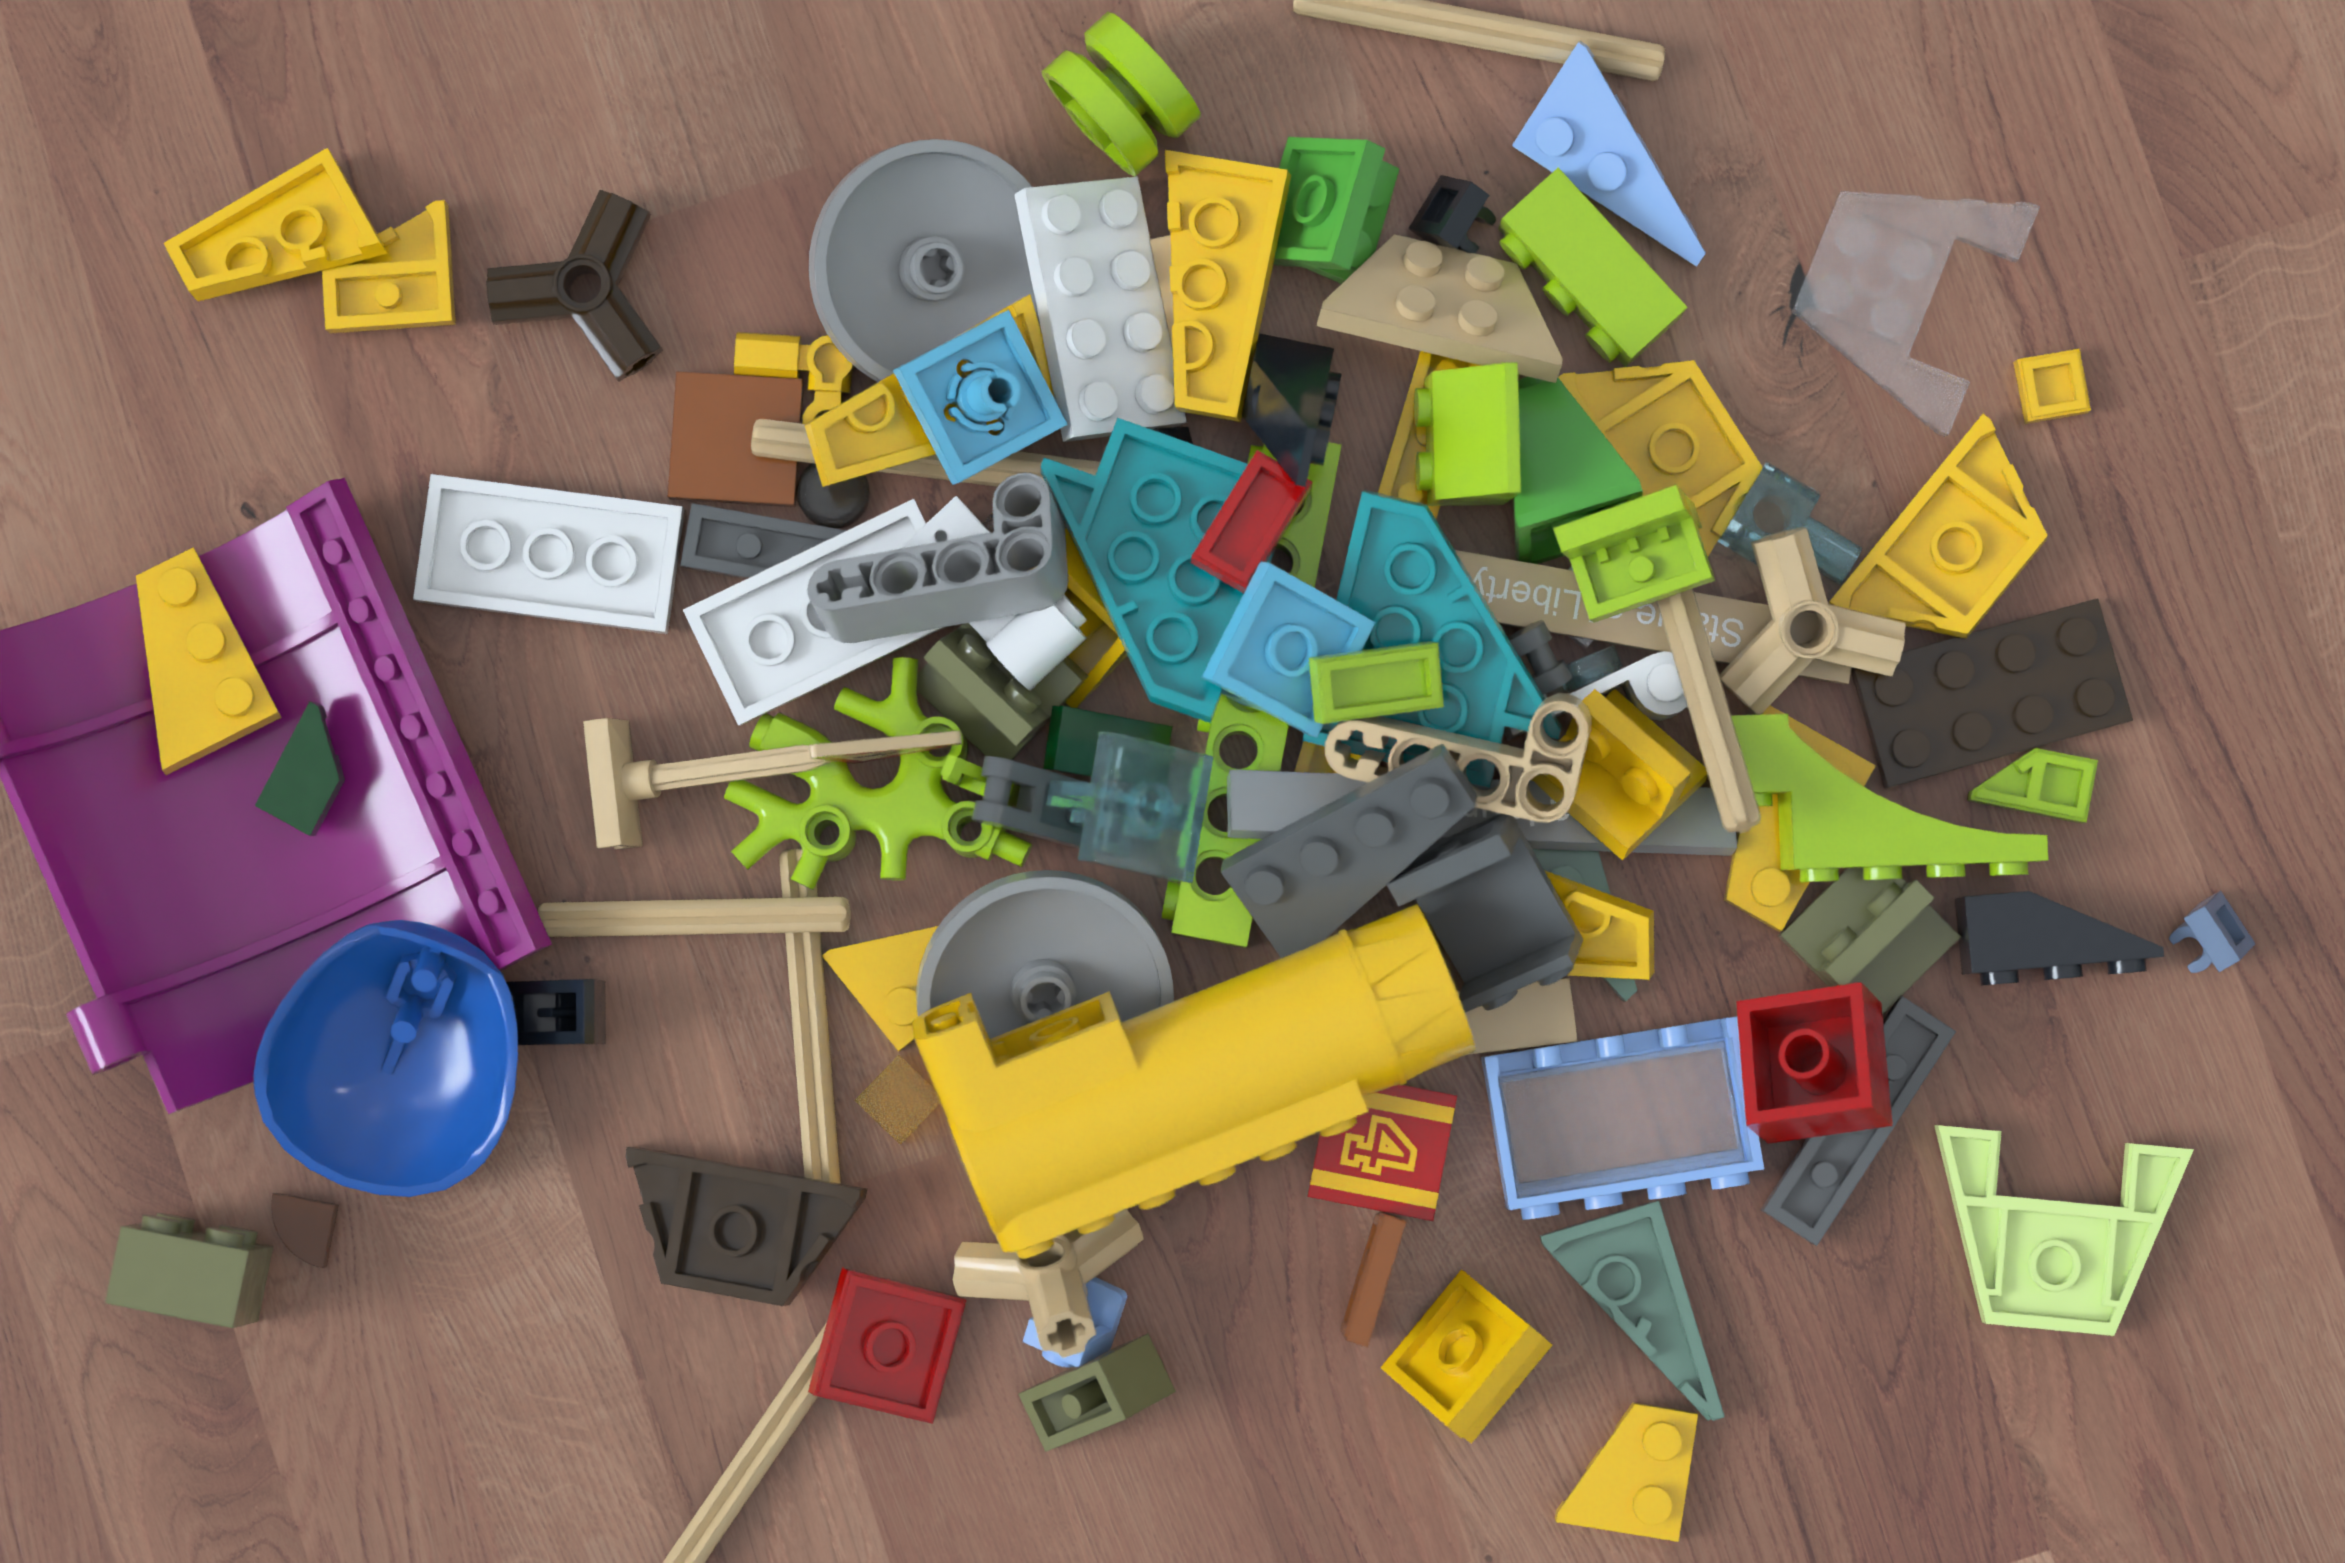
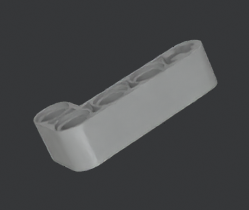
[807,473,1068,643]

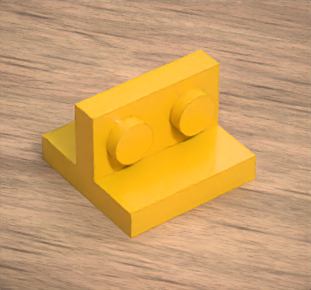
[1531,689,1708,861]
[1380,1269,1552,1444]

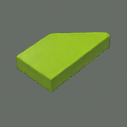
[1967,748,2098,824]
[940,754,1021,807]

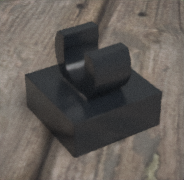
[1408,175,1496,254]

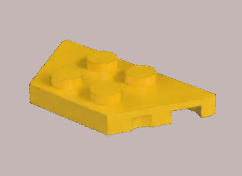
[1558,360,1763,557]
[1829,414,2048,639]

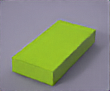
[1309,641,1444,724]

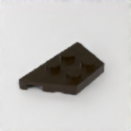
[625,1147,867,1306]

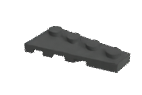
[1221,743,1477,958]

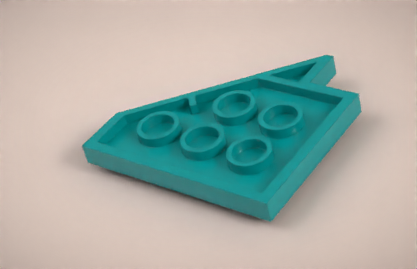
[1041,418,1276,723]
[1302,490,1562,788]

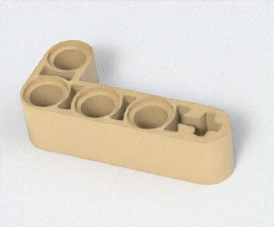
[1325,693,1592,822]

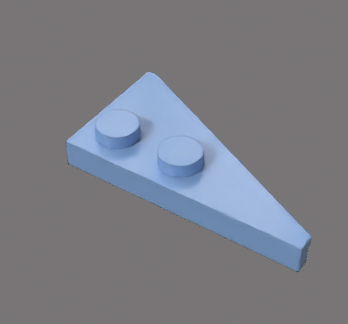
[1512,41,1706,267]

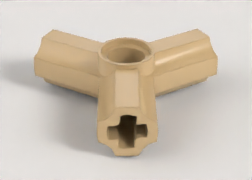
[1719,527,1906,715]
[952,1209,1144,1358]

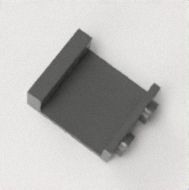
[1387,813,1583,1013]

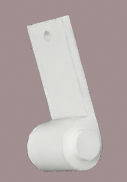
[900,496,1087,690]
[1504,651,1687,741]

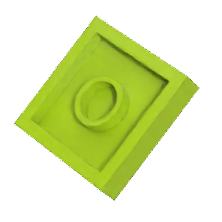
[1554,485,1715,623]

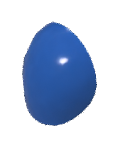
[254,920,518,1197]

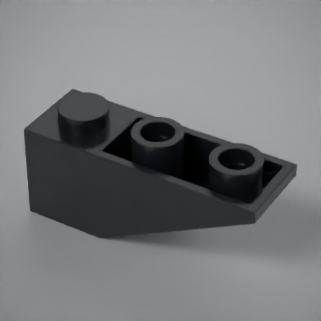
[1242,333,1342,487]
[1955,891,2164,986]

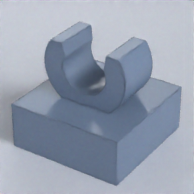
[2169,890,2256,973]

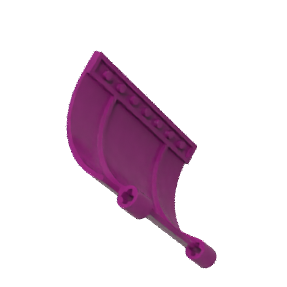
[0,478,552,1115]

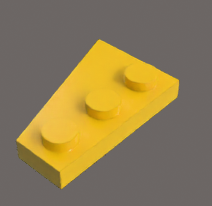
[163,148,388,302]
[1724,705,1876,932]
[1544,870,1655,980]

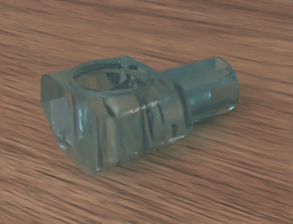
[1718,461,1863,585]

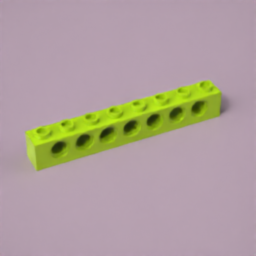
[1161,442,1342,948]

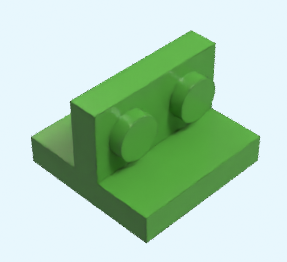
[1273,137,1400,284]

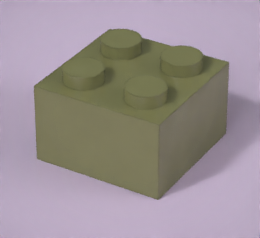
[105,1213,274,1328]

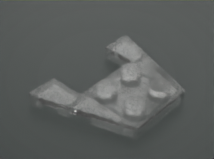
[1791,191,2040,437]

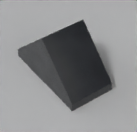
[506,979,606,1045]

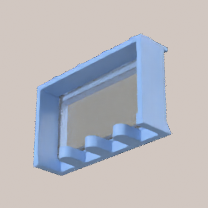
[1481,1016,1764,1220]

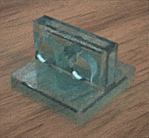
[1046,732,1214,883]

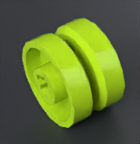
[1042,12,1201,177]

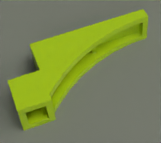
[1731,714,2048,882]

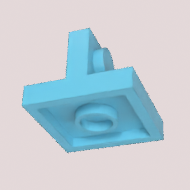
[1202,561,1375,738]

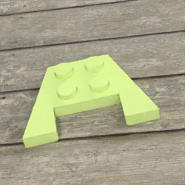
[1934,1125,2194,1336]

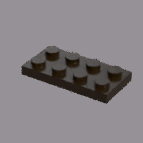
[1851,598,2133,789]

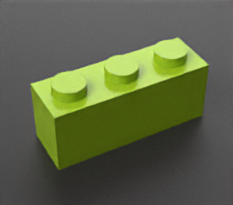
[1498,168,1688,367]

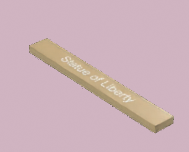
[1455,550,1852,684]

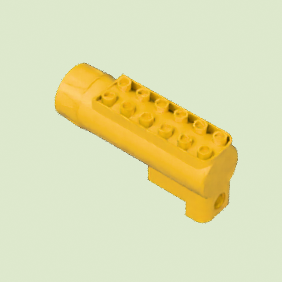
[912,904,1476,1258]

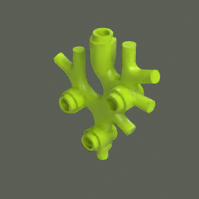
[724,657,1032,890]

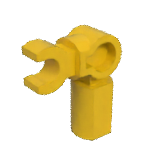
[734,332,855,424]

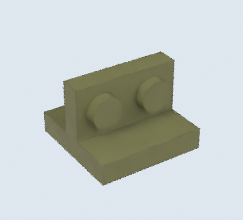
[917,623,1089,760]
[1778,868,1961,1014]

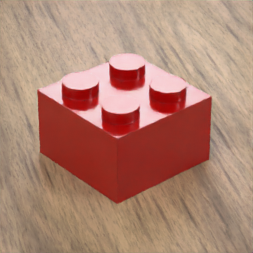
[1736,982,1893,1144]

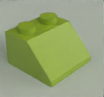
[1414,362,1521,506]

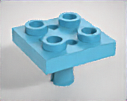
[893,310,1068,485]

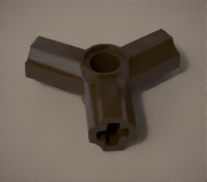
[486,189,663,382]

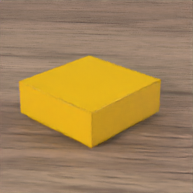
[2014,349,2091,424]

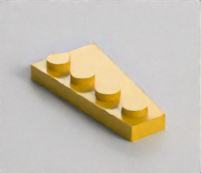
[1165,150,1291,422]
[804,294,1055,487]

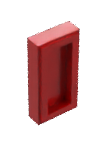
[1191,450,1313,593]

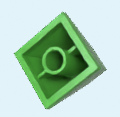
[1513,376,1643,564]

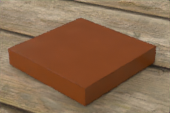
[667,371,804,507]
[1340,1211,1406,1347]

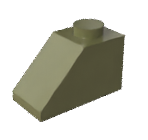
[1018,1334,1176,1452]

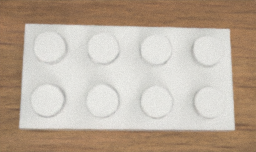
[1014,176,1186,442]
[413,474,685,634]
[683,499,944,726]

